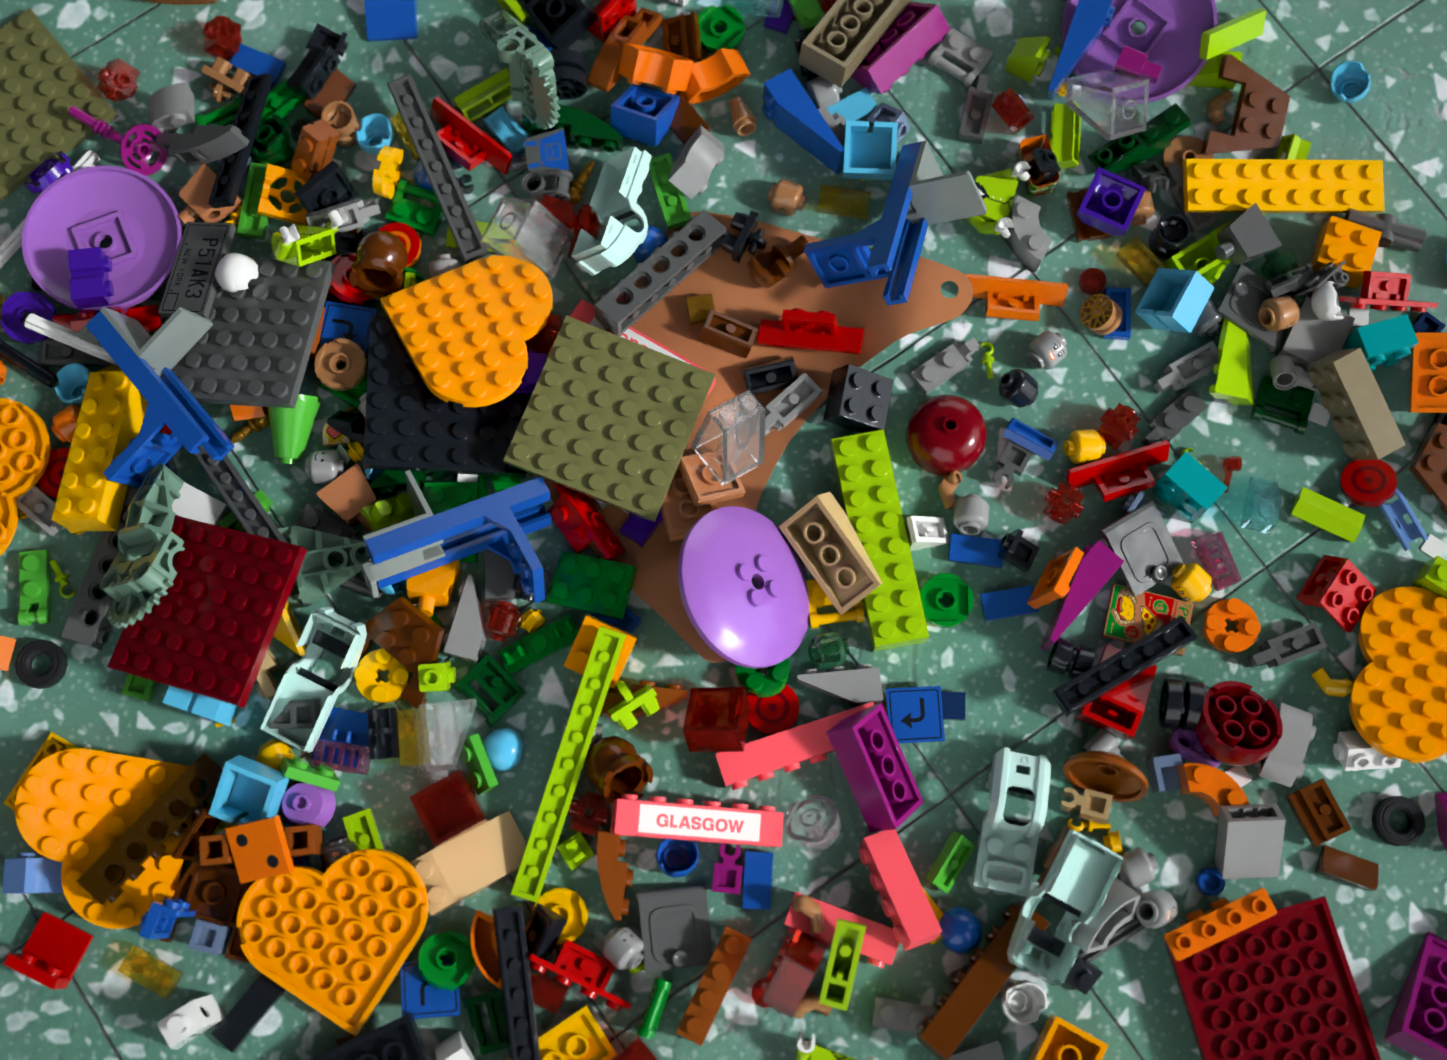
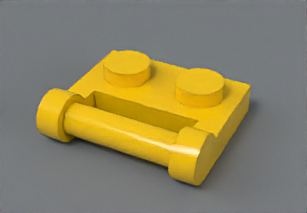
[806,580,865,629]

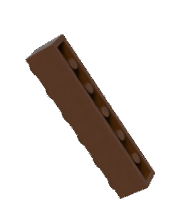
[914,901,1050,1060]

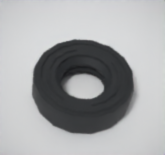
[15,640,68,689]
[1371,796,1426,846]

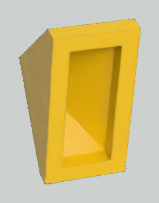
[273,600,307,656]

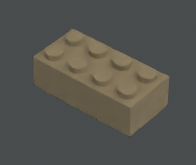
[1307,347,1406,460]

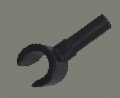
[459,174,474,194]

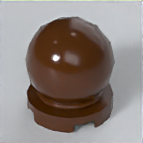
[349,231,408,299]
[585,736,653,804]

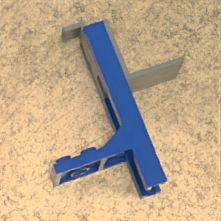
[804,140,987,306]
[77,306,235,488]
[362,470,552,603]

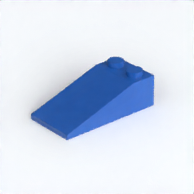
[364,0,418,42]
[1047,0,1115,100]
[762,68,844,174]

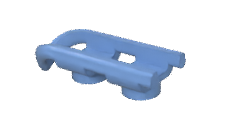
[1379,488,1428,551]

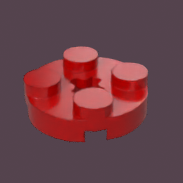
[328,253,372,305]

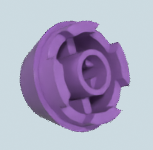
[280,780,336,828]

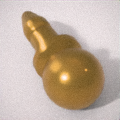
[567,160,595,205]
[230,409,270,444]

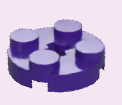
[24,151,73,194]
[1,291,56,345]

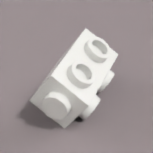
[1333,731,1402,771]

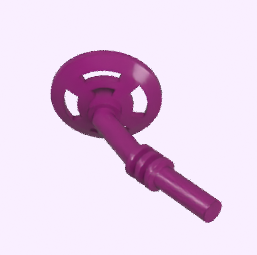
[68,105,168,176]

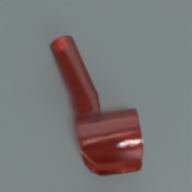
[1223,456,1242,493]

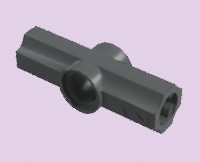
[1344,208,1427,253]

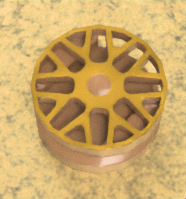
[1080,294,1123,335]

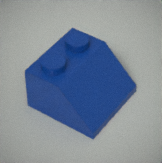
[611,84,680,147]

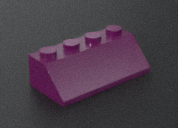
[850,1,950,94]
[827,703,924,832]

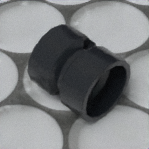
[1148,213,1191,259]
[1047,637,1096,679]

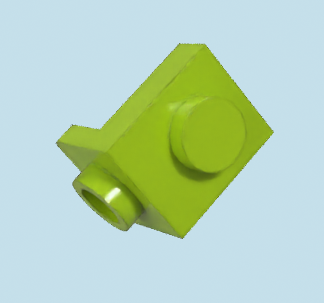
[418,660,456,692]

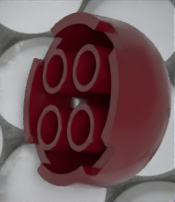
[906,395,987,476]
[1195,681,1283,766]

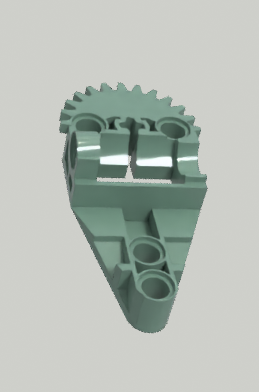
[479,9,560,130]
[100,463,185,629]
[278,526,368,609]

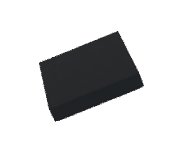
[294,160,358,213]

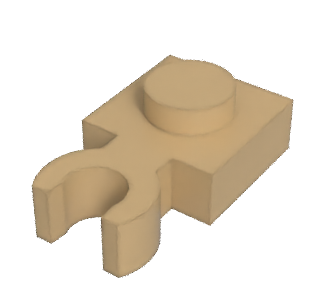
[1060,788,1113,825]

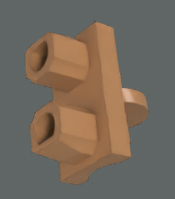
[201,57,252,103]

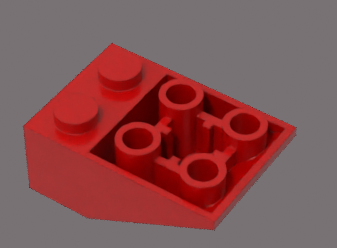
[1075,644,1157,741]

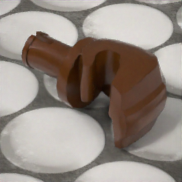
[747,235,809,288]

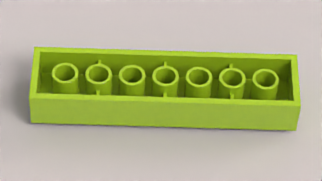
[830,429,929,652]

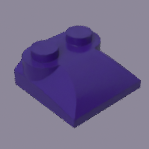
[1076,167,1146,236]

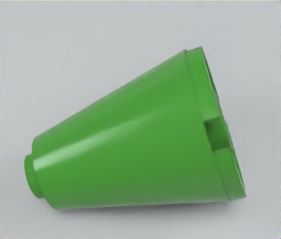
[267,394,321,465]

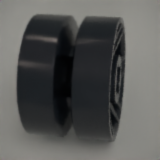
[550,49,587,100]
[1159,677,1205,732]

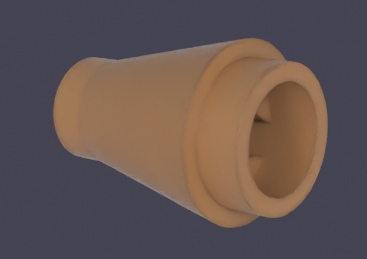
[729,97,757,136]

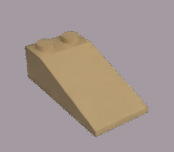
[779,492,883,615]
[409,811,527,916]

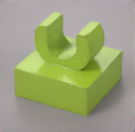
[557,831,596,871]

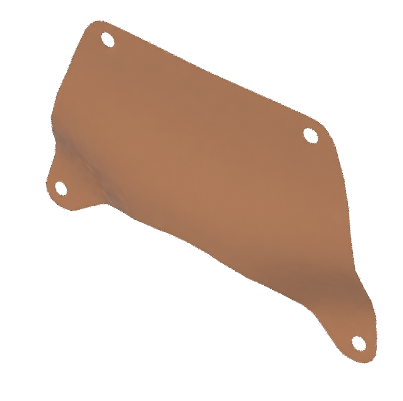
[533,212,974,663]

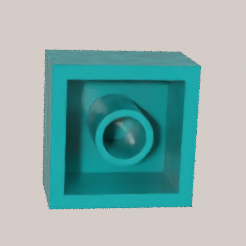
[1342,314,1419,371]
[1152,452,1228,523]

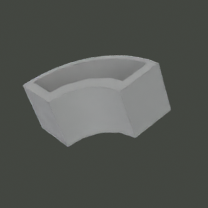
[148,82,195,139]
[668,125,725,200]
[1007,195,1053,272]
[1258,703,1316,788]
[1071,877,1141,954]

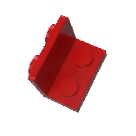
[587,0,637,43]
[1296,555,1377,633]
[3,912,94,990]

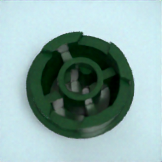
[250,114,297,166]

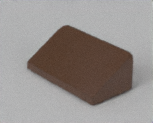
[304,69,356,120]
[670,93,711,145]
[699,309,758,358]
[171,804,221,860]
[1316,845,1379,891]

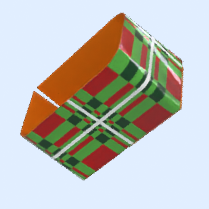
[1016,134,1060,198]

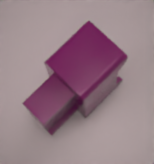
[1113,45,1163,85]

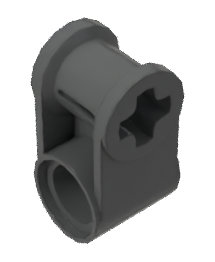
[521,170,573,203]

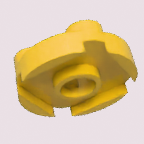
[372,146,404,199]
[354,648,411,704]

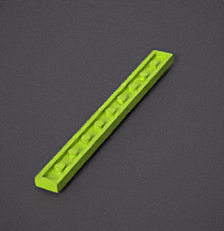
[511,626,627,903]

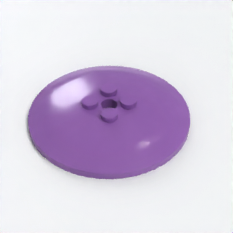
[1061,0,1218,104]
[22,166,183,312]
[678,506,810,668]

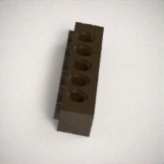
[76,752,223,905]

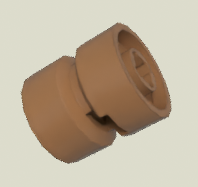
[321,101,361,147]

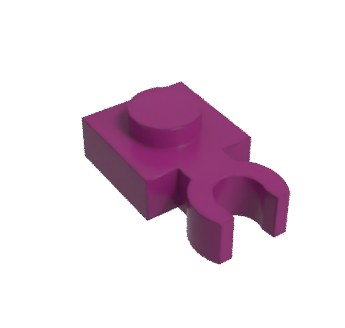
[712,843,743,894]

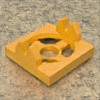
[257,164,309,226]

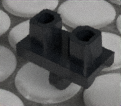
[721,210,767,263]
[368,707,399,760]

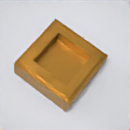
[686,293,715,325]

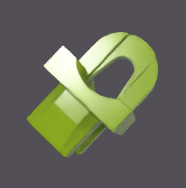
[360,492,416,532]
[607,681,660,731]

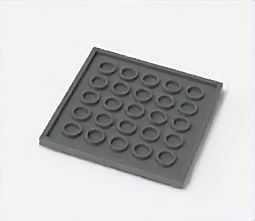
[171,259,335,408]

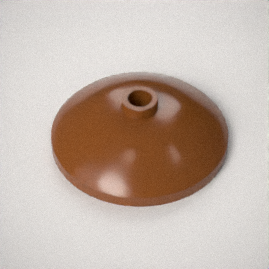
[1063,751,1148,802]

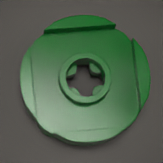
[698,5,745,53]
[920,573,973,628]
[736,658,791,698]
[418,931,476,991]

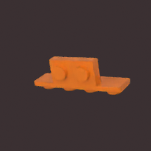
[965,273,1068,321]
[1163,888,1277,961]

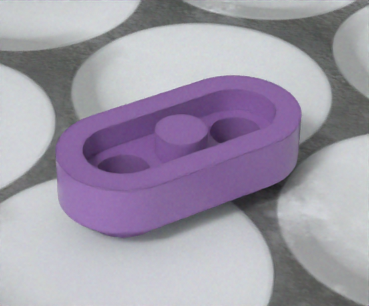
[1169,728,1222,768]

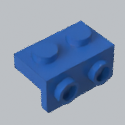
[139,898,197,940]

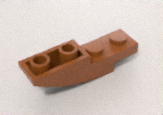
[587,7,663,92]
[575,681,688,717]
[597,816,634,920]

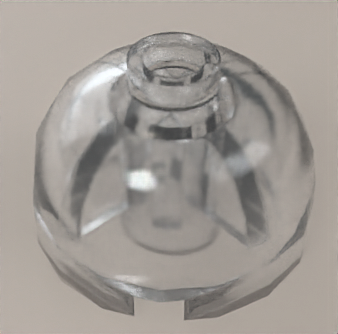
[783,795,842,853]

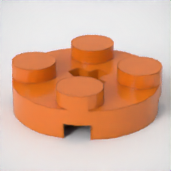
[1203,598,1261,654]

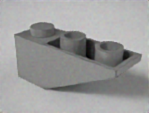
[442,574,487,664]
[796,664,883,706]

